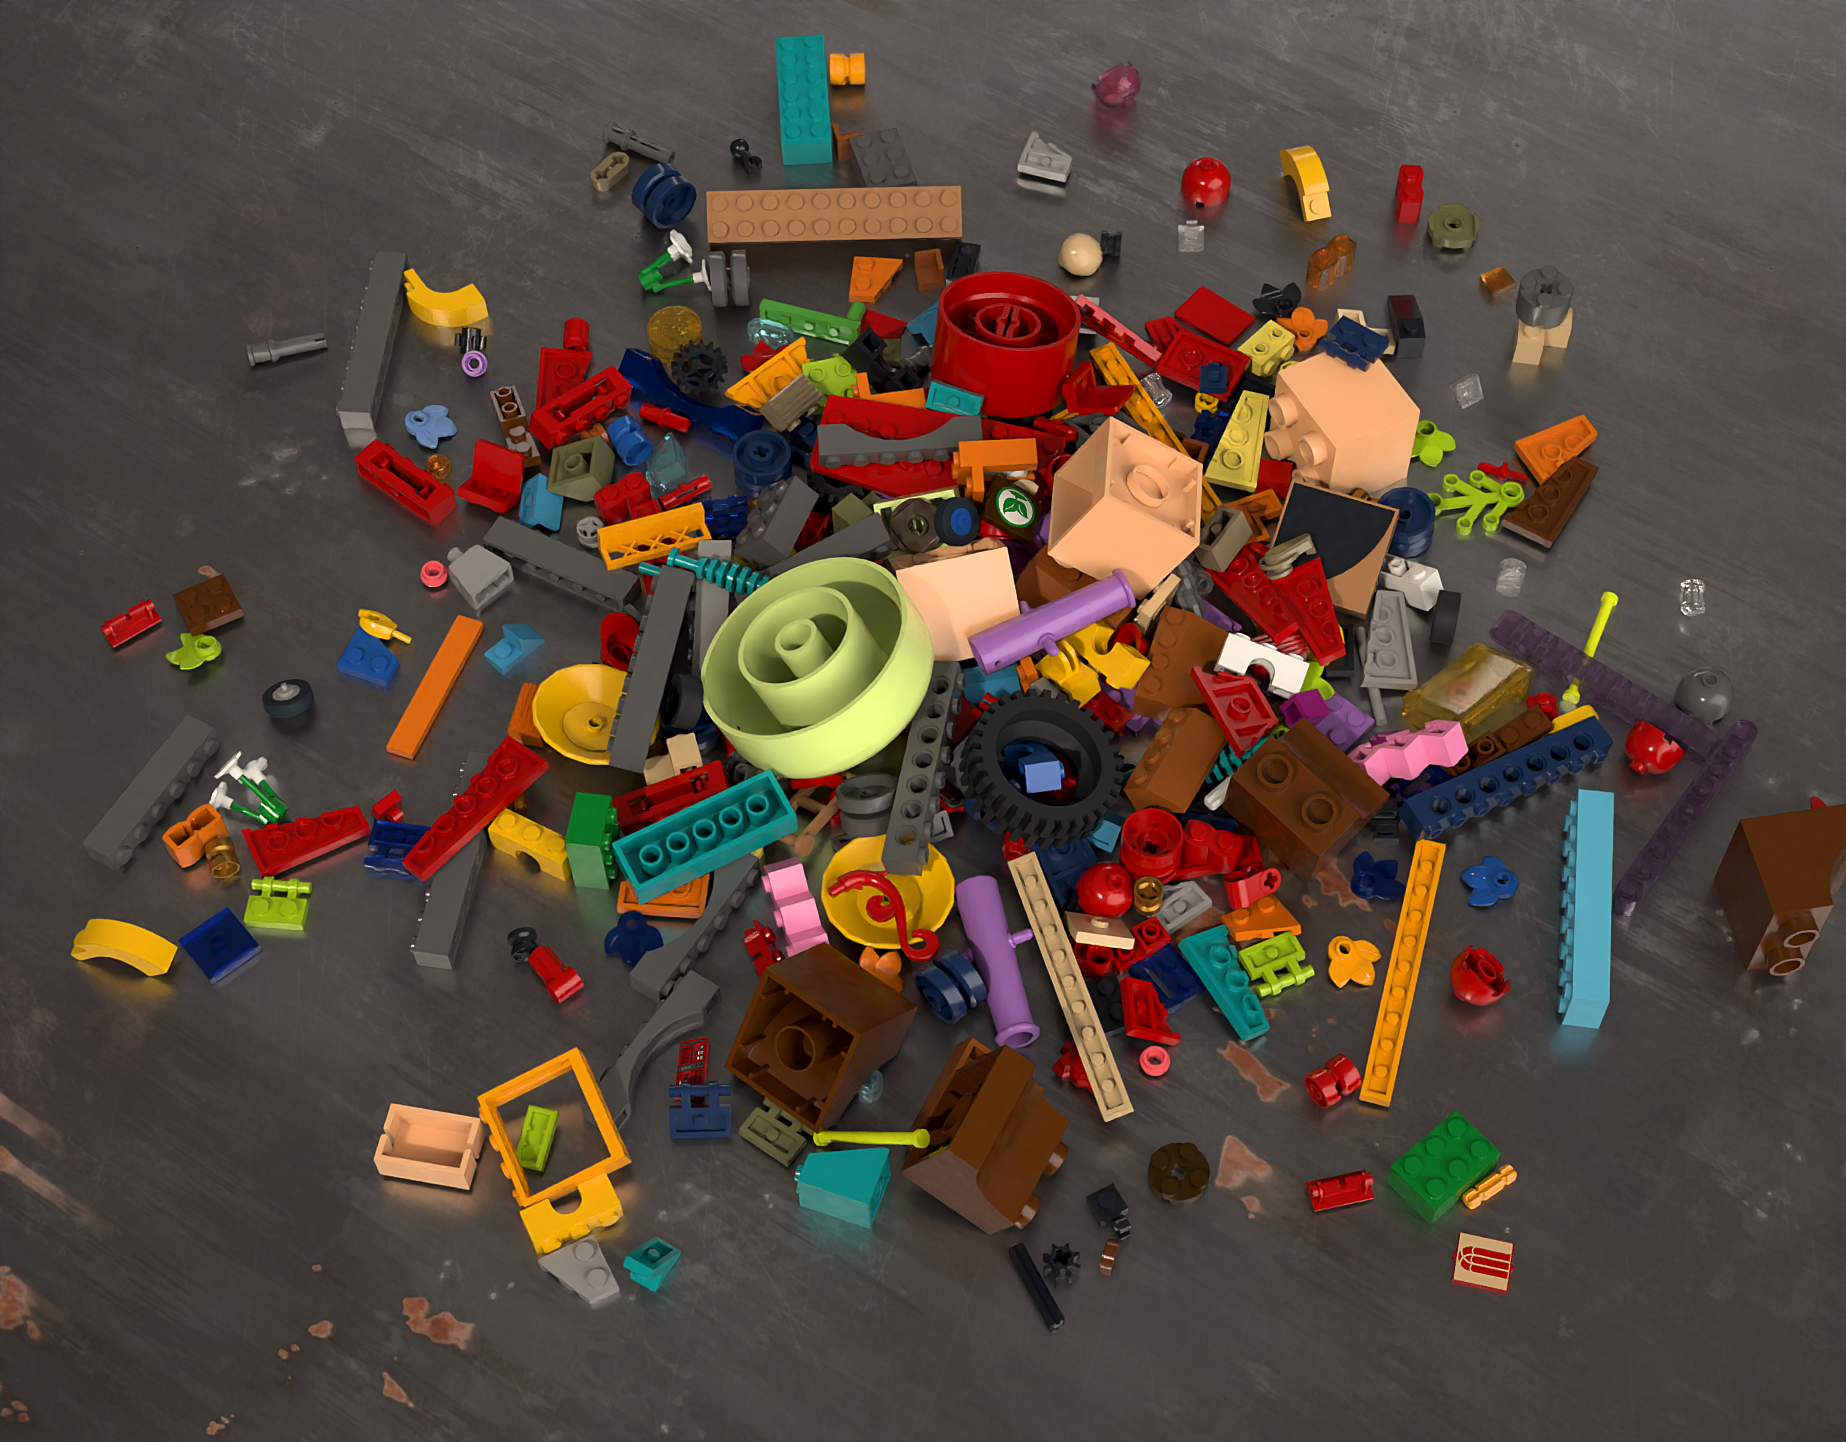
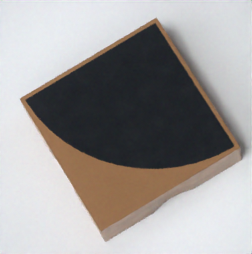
[1263,479,1399,620]

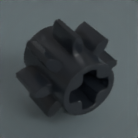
[454,327,487,354]
[1043,1243,1081,1284]

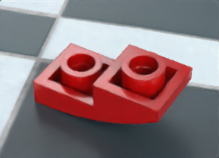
[1110,915,1171,975]

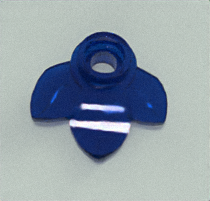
[1350,851,1406,900]
[604,911,663,969]

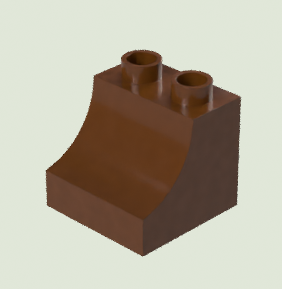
[1222,717,1390,884]
[1714,804,1846,976]
[724,942,918,1134]
[899,1044,1070,1235]

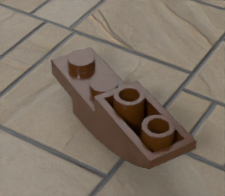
[490,385,541,468]
[1445,704,1554,778]

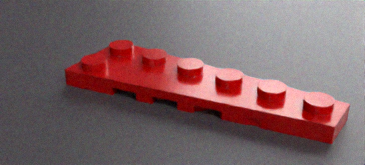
[1192,544,1299,645]

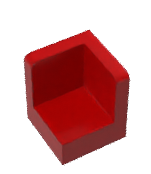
[1255,459,1293,500]

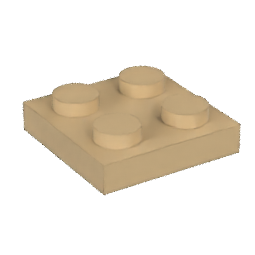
[1133,573,1181,638]

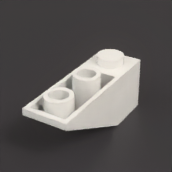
[1378,553,1444,611]

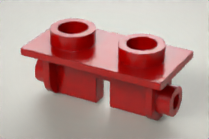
[100,599,162,648]
[1080,691,1134,736]
[743,920,786,979]
[1305,1169,1375,1212]

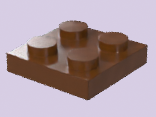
[173,573,244,637]

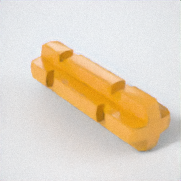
[1462,1164,1517,1209]

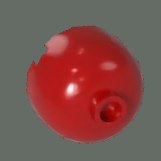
[1181,156,1231,207]
[1624,721,1685,775]
[1076,861,1135,919]
[1449,945,1510,1006]

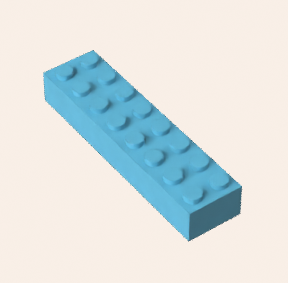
[1557,789,1614,1029]

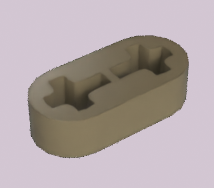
[591,152,631,191]

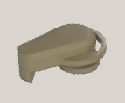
[1258,533,1316,580]

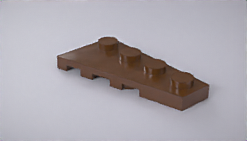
[1501,456,1599,548]

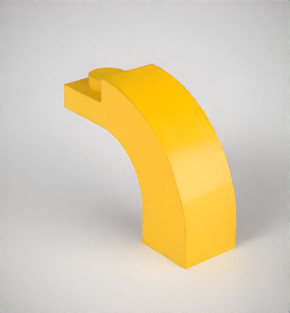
[1279,145,1331,222]
[403,268,488,327]
[70,919,178,976]

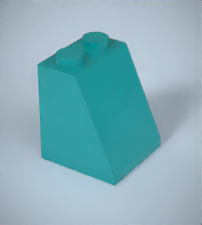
[794,1147,892,1229]

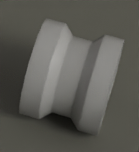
[576,516,604,551]

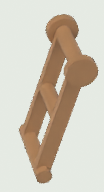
[778,771,857,857]

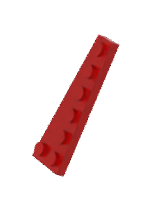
[401,735,549,882]

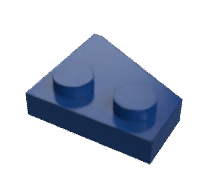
[336,625,400,687]

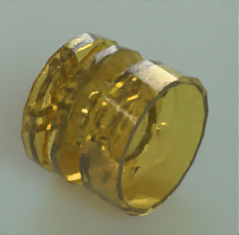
[647,306,703,376]

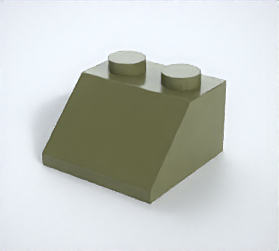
[547,435,615,502]

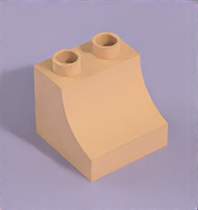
[887,537,1020,662]

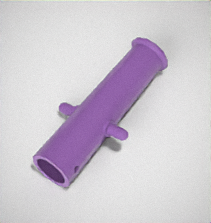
[968,568,1136,676]
[954,876,1040,1049]

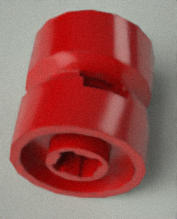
[1303,1053,1362,1109]

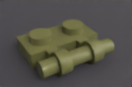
[739,1098,814,1167]

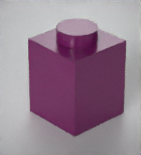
[1278,688,1331,729]

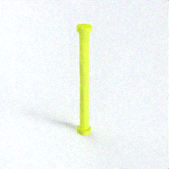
[1562,592,1618,704]
[813,1129,930,1148]

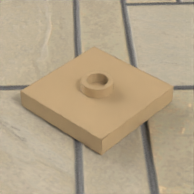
[1062,911,1135,950]

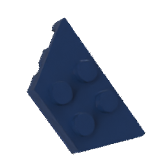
[1024,837,1098,910]

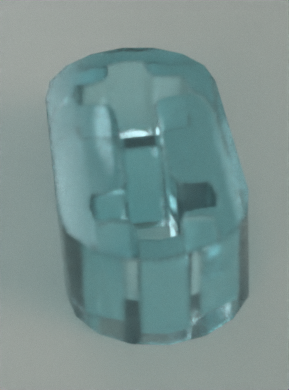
[747,318,795,350]

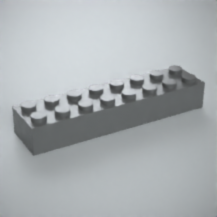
[606,565,695,773]

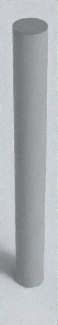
[1354,627,1387,726]

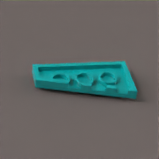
[1178,924,1270,1042]

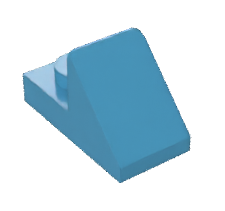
[484,623,545,675]

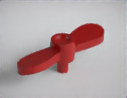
[1477,462,1528,482]

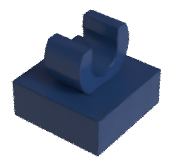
[1200,362,1227,394]

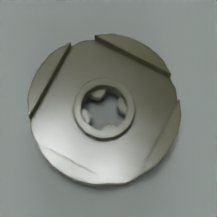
[1427,203,1480,249]

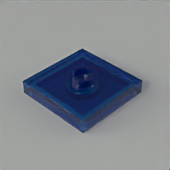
[178,907,262,985]

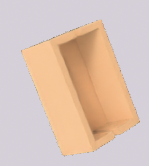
[374,1103,486,1190]

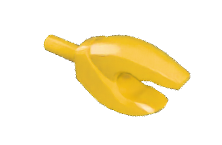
[358,609,412,644]

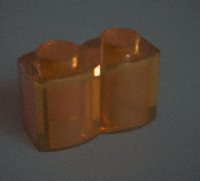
[1305,234,1357,291]

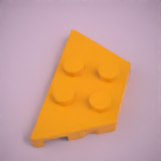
[724,336,810,416]

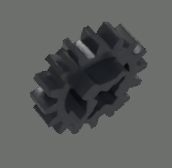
[671,339,728,396]

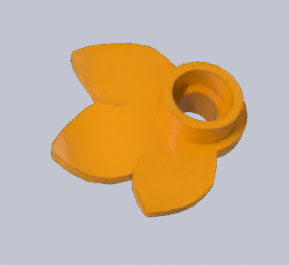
[1327,936,1381,988]

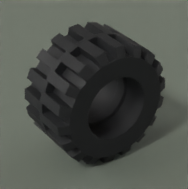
[807,465,872,515]

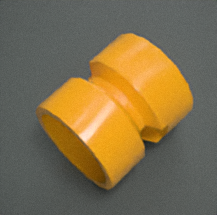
[830,53,865,85]

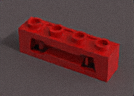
[528,365,633,450]
[354,438,457,527]
[612,760,731,837]

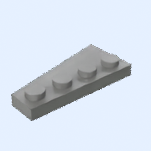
[1361,590,1418,690]

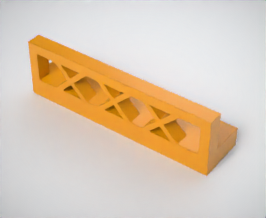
[597,502,712,571]

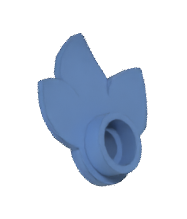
[404,405,457,449]

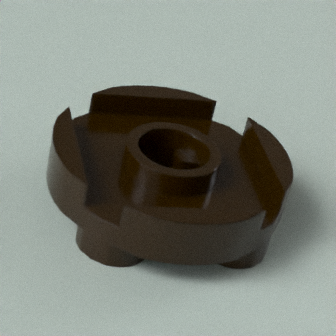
[889,497,940,553]
[1147,1142,1210,1205]

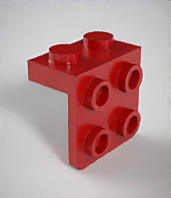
[1062,361,1135,416]
[458,439,525,514]

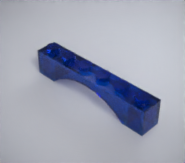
[618,348,766,444]

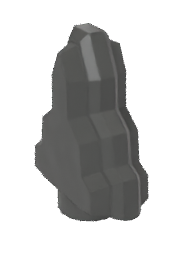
[1163,560,1205,617]

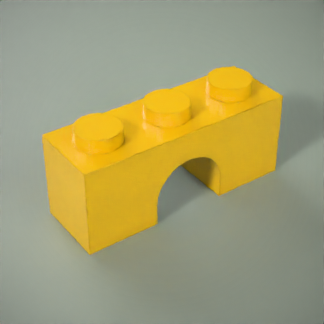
[1063,619,1151,690]
[488,808,572,882]
[519,1172,623,1255]

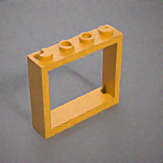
[477,1047,632,1208]

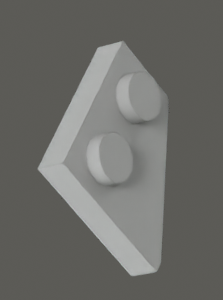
[1018,131,1073,182]
[1146,881,1212,935]
[538,1234,619,1305]

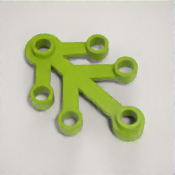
[1426,470,1524,535]

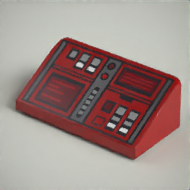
[674,1037,710,1101]

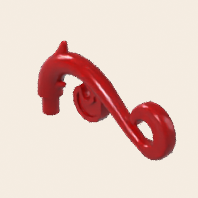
[827,870,939,962]

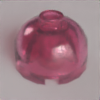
[1091,61,1141,109]

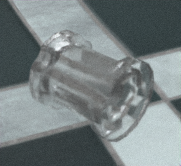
[1140,373,1172,408]
[1680,579,1706,616]

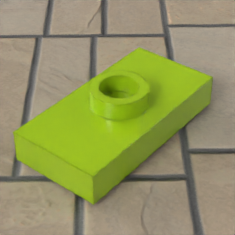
[516,1105,560,1173]

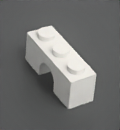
[1214,633,1309,699]

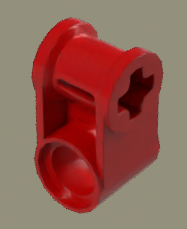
[794,511,833,553]
[1223,862,1281,909]
[1067,932,1113,979]

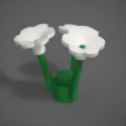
[637,230,711,293]
[209,751,289,826]

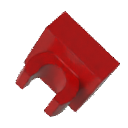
[1526,692,1559,721]
[372,789,404,827]

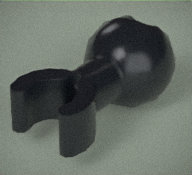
[730,138,762,175]

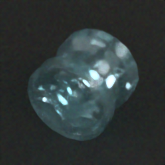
[855,1069,883,1103]

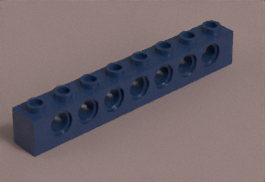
[1399,715,1614,842]

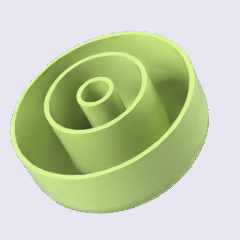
[700,557,934,779]

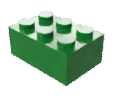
[565,792,623,890]
[1386,1110,1501,1225]

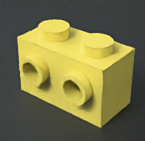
[1237,320,1295,379]

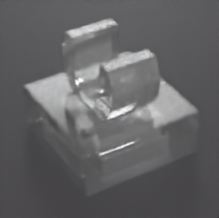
[1178,220,1204,252]
[1449,373,1484,410]

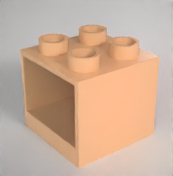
[1264,348,1420,496]
[1047,416,1203,601]

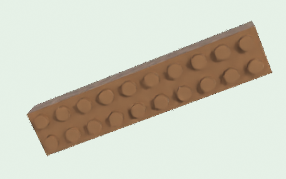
[706,186,962,244]

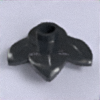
[1252,282,1302,318]

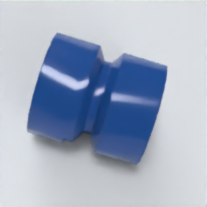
[606,416,654,466]

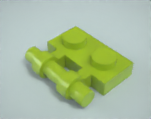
[243,876,312,930]
[1238,930,1315,997]

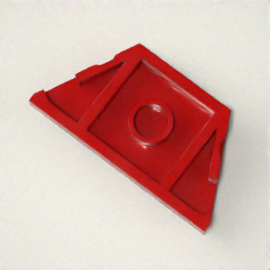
[1190,666,1278,758]

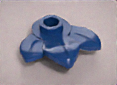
[1460,856,1519,906]

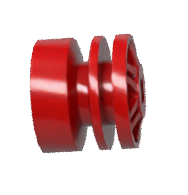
[1119,808,1184,885]

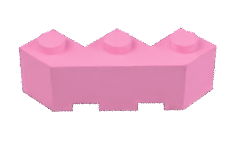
[1348,720,1469,786]
[761,857,829,957]

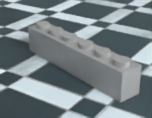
[687,540,734,678]

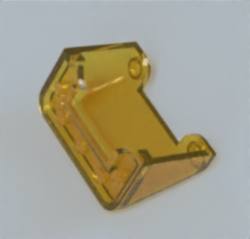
[1401,643,1536,738]

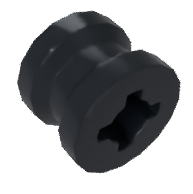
[1100,230,1122,257]
[507,927,539,963]

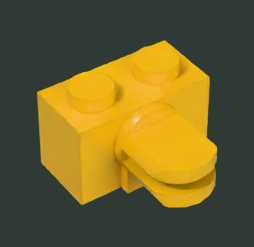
[1034,639,1101,709]

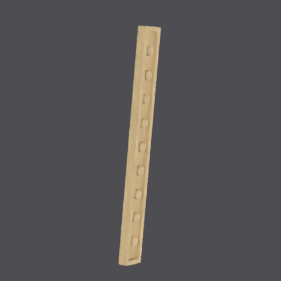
[1007,851,1134,1122]

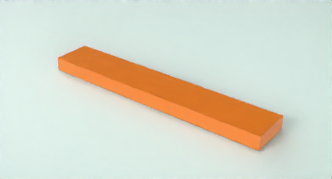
[386,615,484,760]

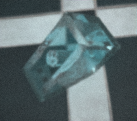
[645,432,689,493]

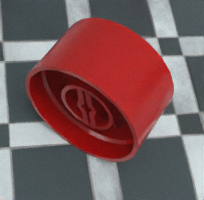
[930,271,1081,418]

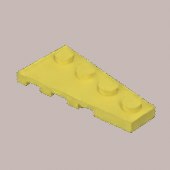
[1204,390,1269,493]

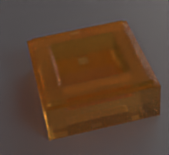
[1480,266,1516,298]

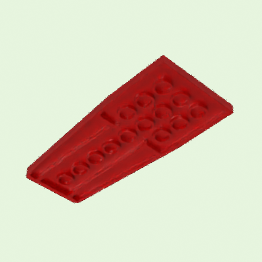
[810,395,1067,517]

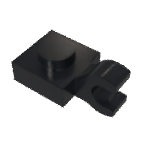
[1086,1183,1132,1241]

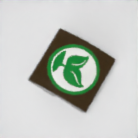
[980,474,1042,545]

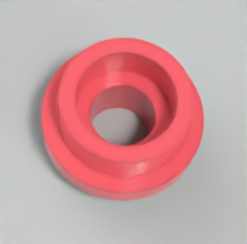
[420,561,448,587]
[1140,1046,1170,1076]

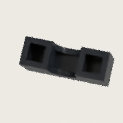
[841,326,925,394]

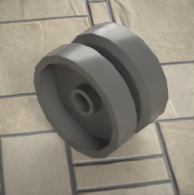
[709,249,751,308]
[836,773,898,838]

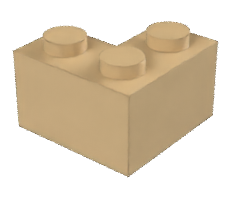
[1512,308,1573,365]
[643,733,704,792]

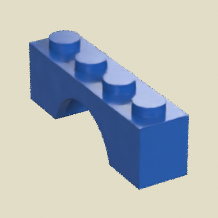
[1001,740,1065,794]

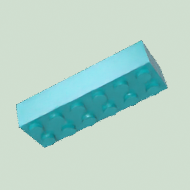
[775,34,833,165]
[611,769,798,905]

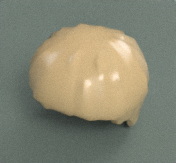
[1058,233,1103,276]

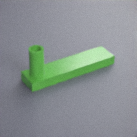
[760,299,866,345]

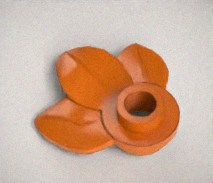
[1276,306,1328,351]
[858,946,905,993]

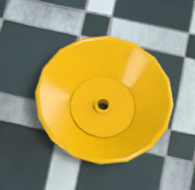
[532,664,661,765]
[821,834,955,949]

